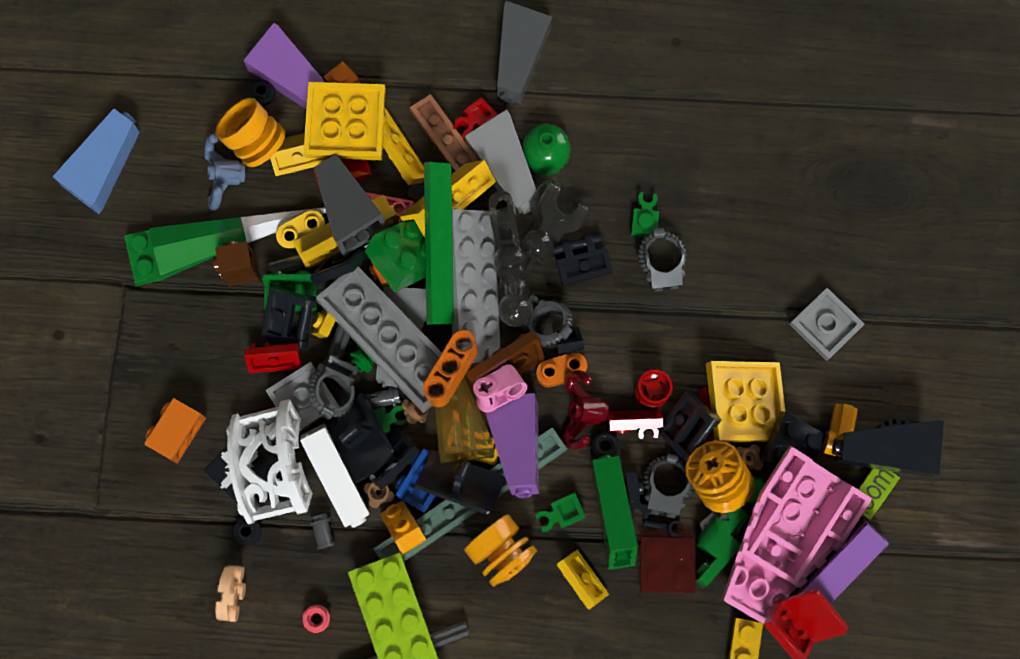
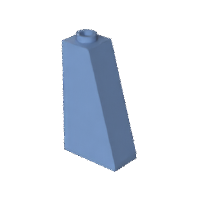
[53,109,140,214]

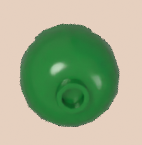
[521,123,571,176]

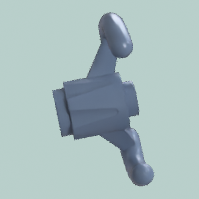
[204,134,245,210]

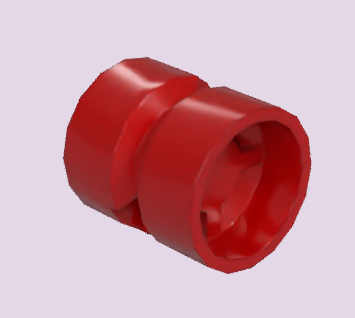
[634,369,673,410]

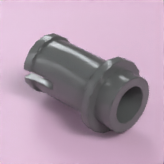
[366,386,401,409]
[310,514,334,550]

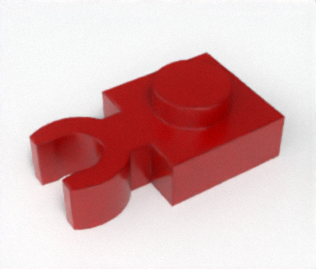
[453,97,498,139]

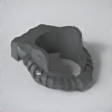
[638,228,687,292]
[514,294,573,347]
[307,354,358,419]
[643,452,693,519]

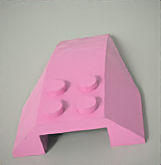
[722,446,872,624]

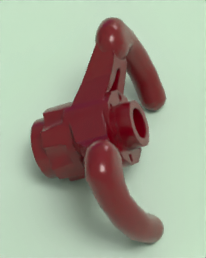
[562,370,609,450]

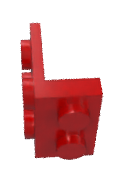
[764,589,848,659]

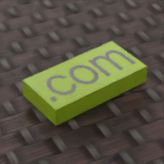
[857,468,900,521]

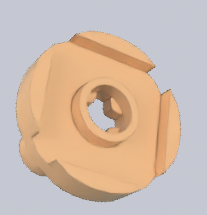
[216,565,246,622]

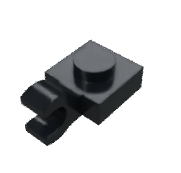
[624,472,649,521]

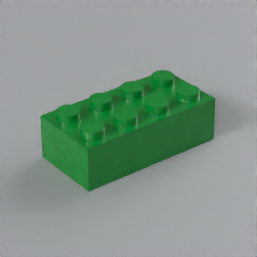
[364,219,426,293]

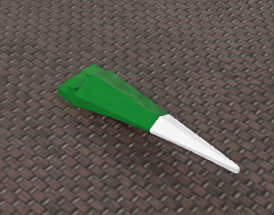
[124,207,327,286]

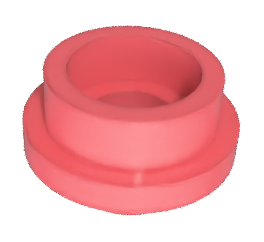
[302,605,330,633]

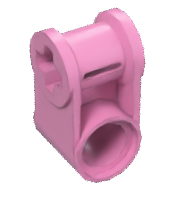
[473,365,527,412]

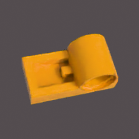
[380,500,426,554]

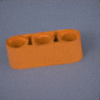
[423,330,478,407]

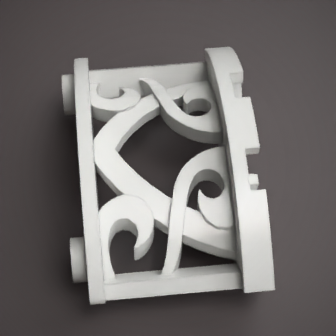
[226,399,313,524]

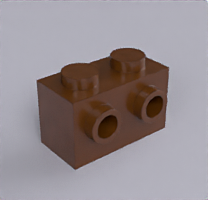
[212,241,260,287]

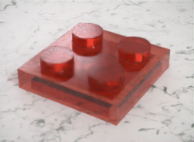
[640,537,696,594]

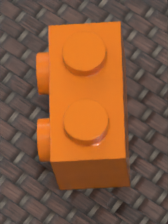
[144,398,206,464]

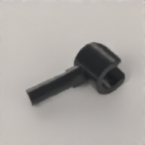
[644,519,683,537]

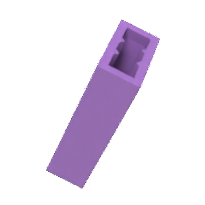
[244,23,325,109]
[485,393,539,498]
[798,518,889,604]

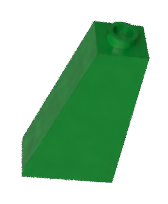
[592,455,638,570]

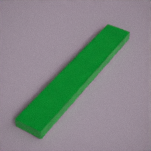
[424,162,454,324]

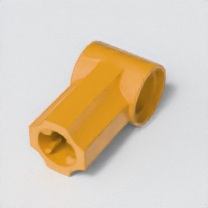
[822,403,858,456]

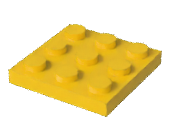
[303,82,386,160]
[706,361,785,442]

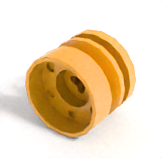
[215,98,285,167]
[686,440,754,513]
[464,514,538,587]

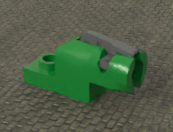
[695,508,749,588]

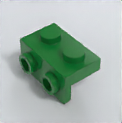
[262,271,318,312]

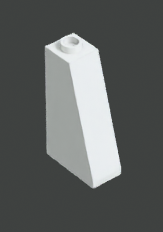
[300,423,369,528]

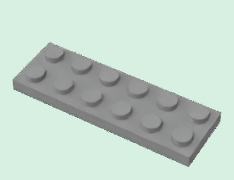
[452,209,500,369]
[316,267,457,413]

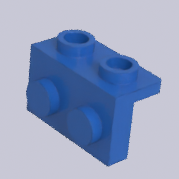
[395,448,436,514]

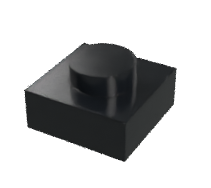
[553,327,584,354]

